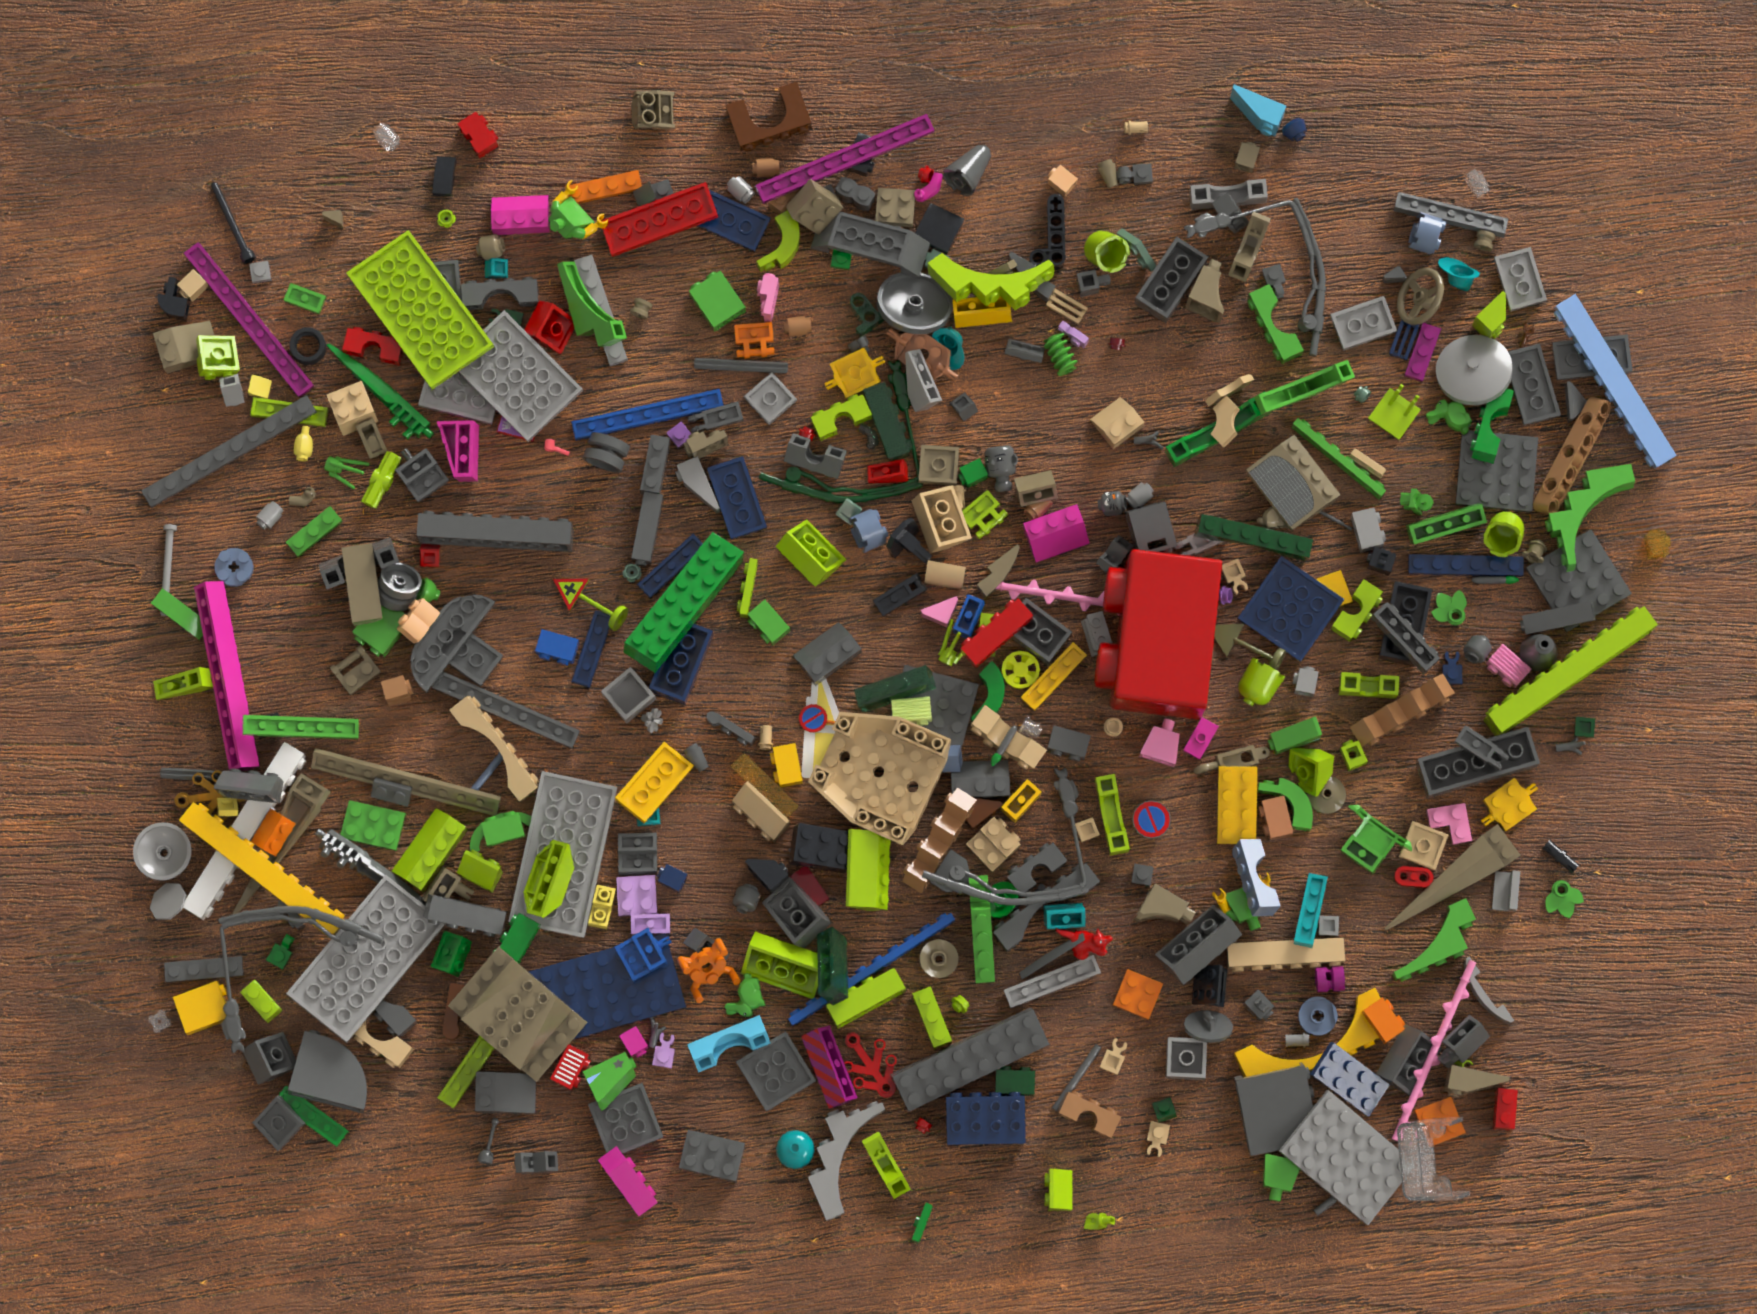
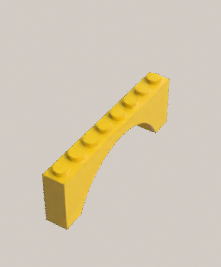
[1234,988,1380,1077]

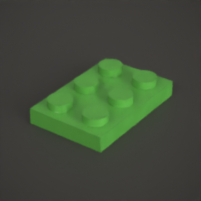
[341,800,406,851]

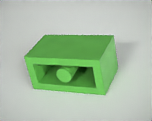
[747,600,790,646]

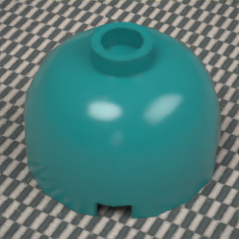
[776,1130,815,1169]

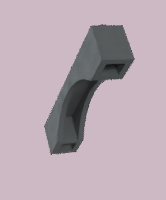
[993,863,1100,953]
[322,947,418,1038]

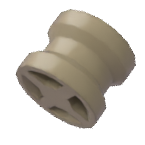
[1474,230,1495,251]
[630,298,653,319]

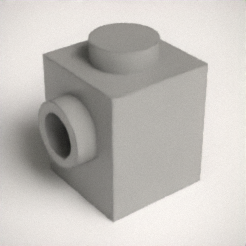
[219,374,245,407]
[1292,666,1319,697]

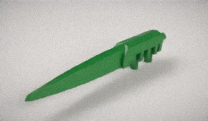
[326,344,434,440]

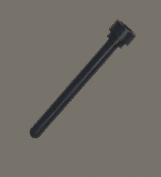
[211,182,256,264]

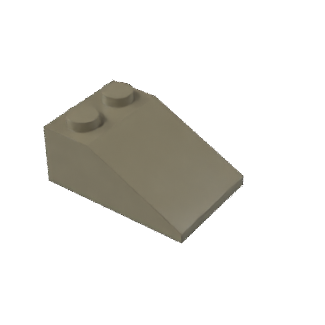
[153,321,215,374]
[1443,1065,1510,1098]

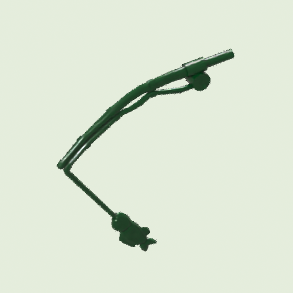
[759,360,923,503]

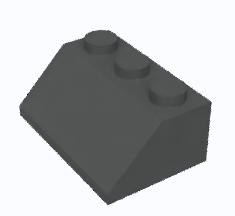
[793,622,862,686]
[951,760,1010,800]
[214,769,284,804]
[1376,1024,1442,1096]

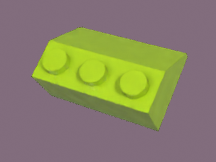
[775,519,846,587]

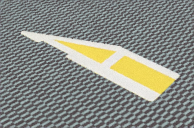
[802,679,839,778]

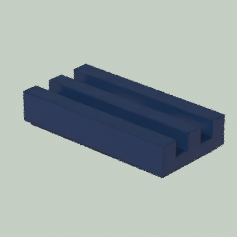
[1389,319,1419,361]

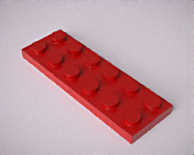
[601,182,719,257]

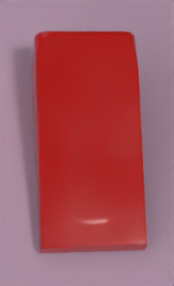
[867,459,908,483]

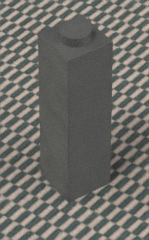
[631,492,664,567]
[1520,601,1596,635]

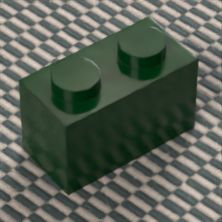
[995,1066,1035,1096]

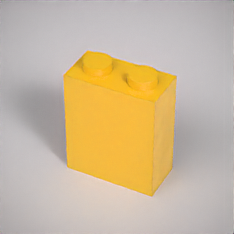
[173,981,227,1035]

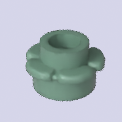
[1354,386,1371,404]
[623,563,642,582]

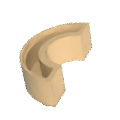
[971,705,1047,770]

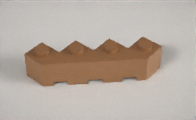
[1350,674,1455,747]
[902,788,977,893]

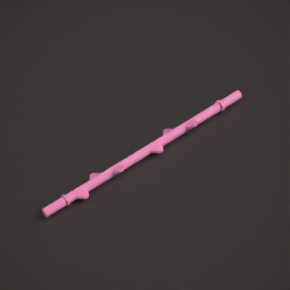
[996,580,1119,616]
[1392,960,1476,1141]

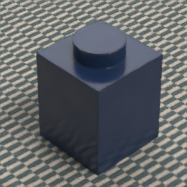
[657,864,688,894]

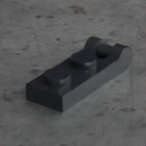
[873,573,928,617]

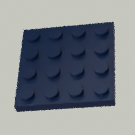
[1237,556,1344,663]

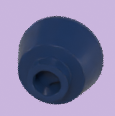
[1282,118,1307,142]

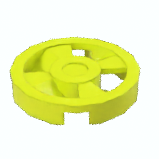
[1001,651,1040,689]

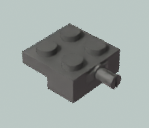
[395,448,449,503]

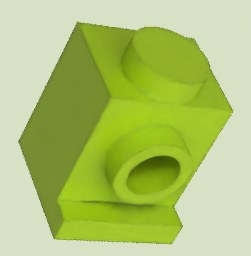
[1340,740,1368,772]

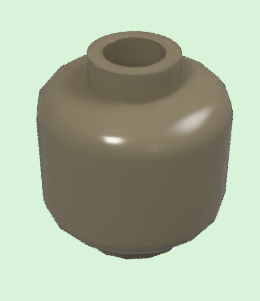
[476,234,506,260]

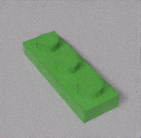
[286,506,343,558]

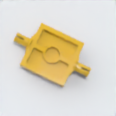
[825,348,885,398]
[1481,778,1538,831]

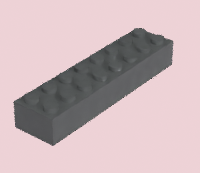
[417,511,574,552]
[890,1007,1050,1111]

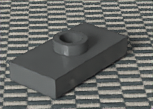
[1005,339,1045,363]

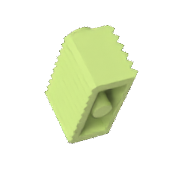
[891,696,932,726]

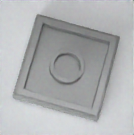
[744,372,797,425]

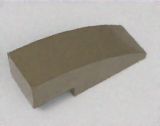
[976,544,1020,599]

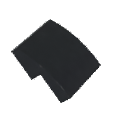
[915,203,964,254]

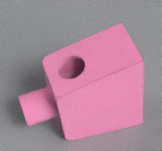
[1139,719,1180,767]

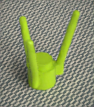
[938,619,963,667]

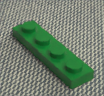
[279,1086,349,1147]

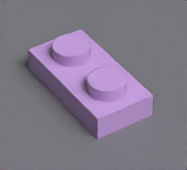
[631,914,670,935]

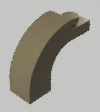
[1228,211,1271,282]

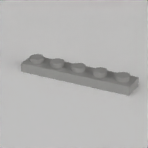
[1003,955,1101,1009]

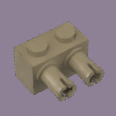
[422,866,474,902]

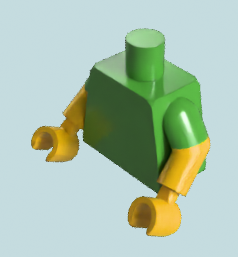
[548,180,608,239]
[1212,873,1271,931]

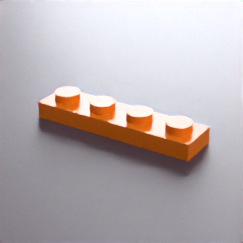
[565,170,642,204]

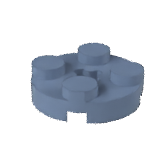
[215,548,254,587]
[1298,996,1338,1036]

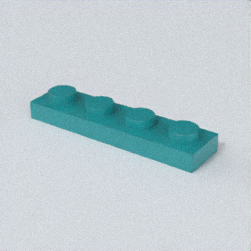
[1294,873,1328,948]

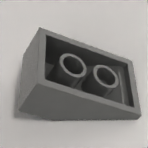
[762,877,832,948]
[475,1072,536,1114]

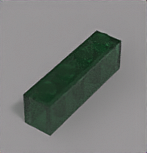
[863,382,913,462]
[854,665,936,712]
[817,927,848,1006]

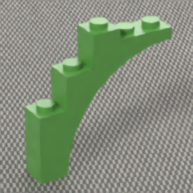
[1545,464,1635,572]

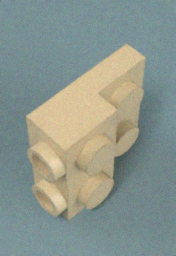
[966,817,1021,873]

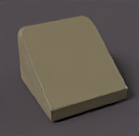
[322,210,344,229]

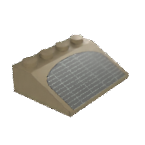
[1245,435,1340,531]

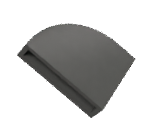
[288,1030,367,1114]

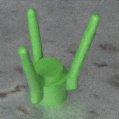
[324,456,370,489]

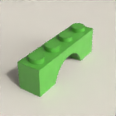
[1247,284,1304,364]

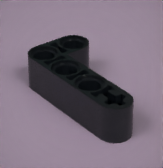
[1029,194,1066,270]

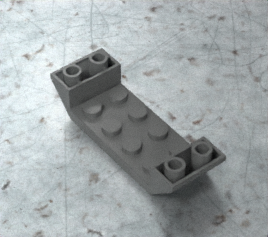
[811,212,930,278]

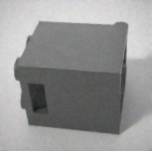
[1124,502,1177,553]

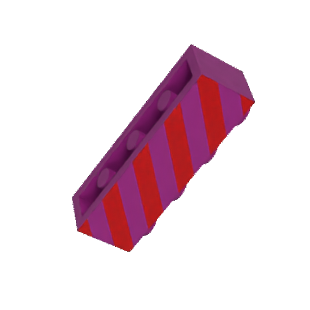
[801,1025,857,1109]

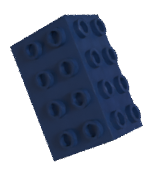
[946,1092,1026,1145]

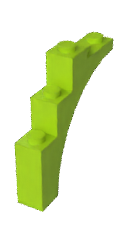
[927,253,1054,310]

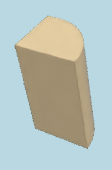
[924,560,966,590]

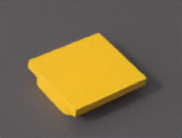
[1316,570,1353,607]

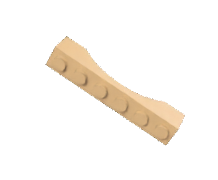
[449,696,539,802]

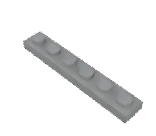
[574,255,628,366]

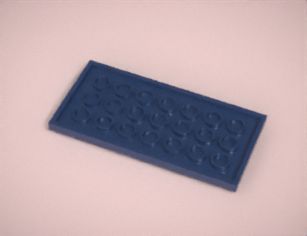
[529,933,686,1040]

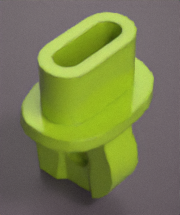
[1084,1213,1115,1230]

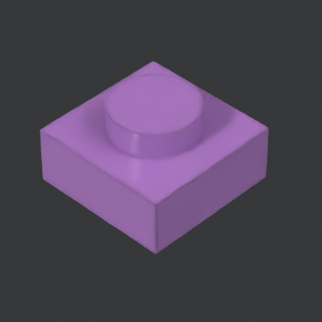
[666,422,691,449]

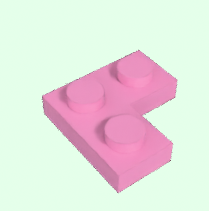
[1426,803,1472,845]

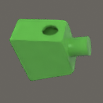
[1263,1154,1300,1202]

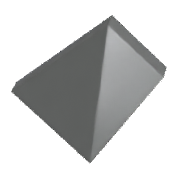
[1564,382,1587,423]

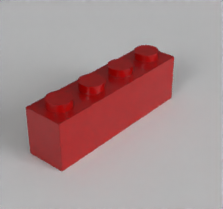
[960,598,1034,669]

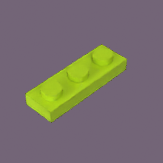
[737,558,758,618]

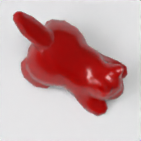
[1056,928,1113,960]

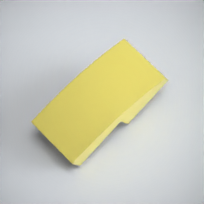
[588,885,616,929]

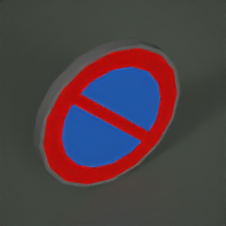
[1132,800,1171,839]

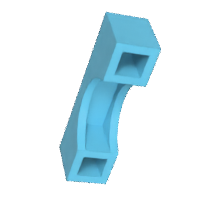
[687,1015,771,1073]

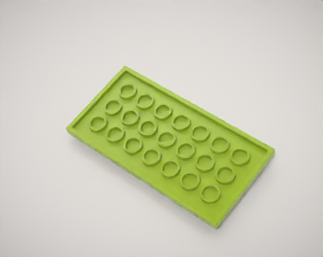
[346,230,494,390]

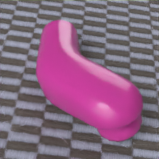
[914,173,943,202]

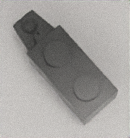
[1438,1014,1490,1068]

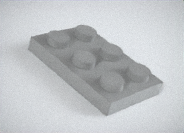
[1494,247,1547,312]
[1330,296,1397,350]

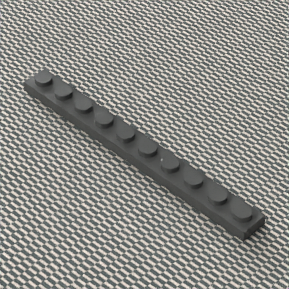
[142,395,317,508]

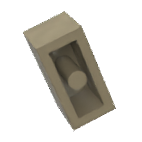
[1014,470,1058,507]

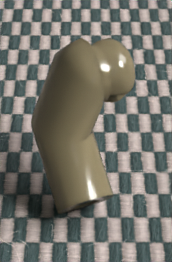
[289,487,316,506]

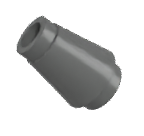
[684,743,709,772]

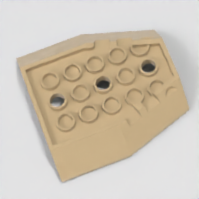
[808,712,951,845]

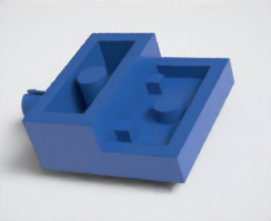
[615,928,672,982]

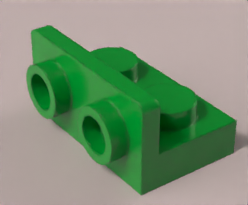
[431,931,472,977]

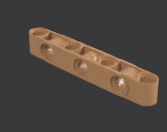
[1533,397,1611,515]

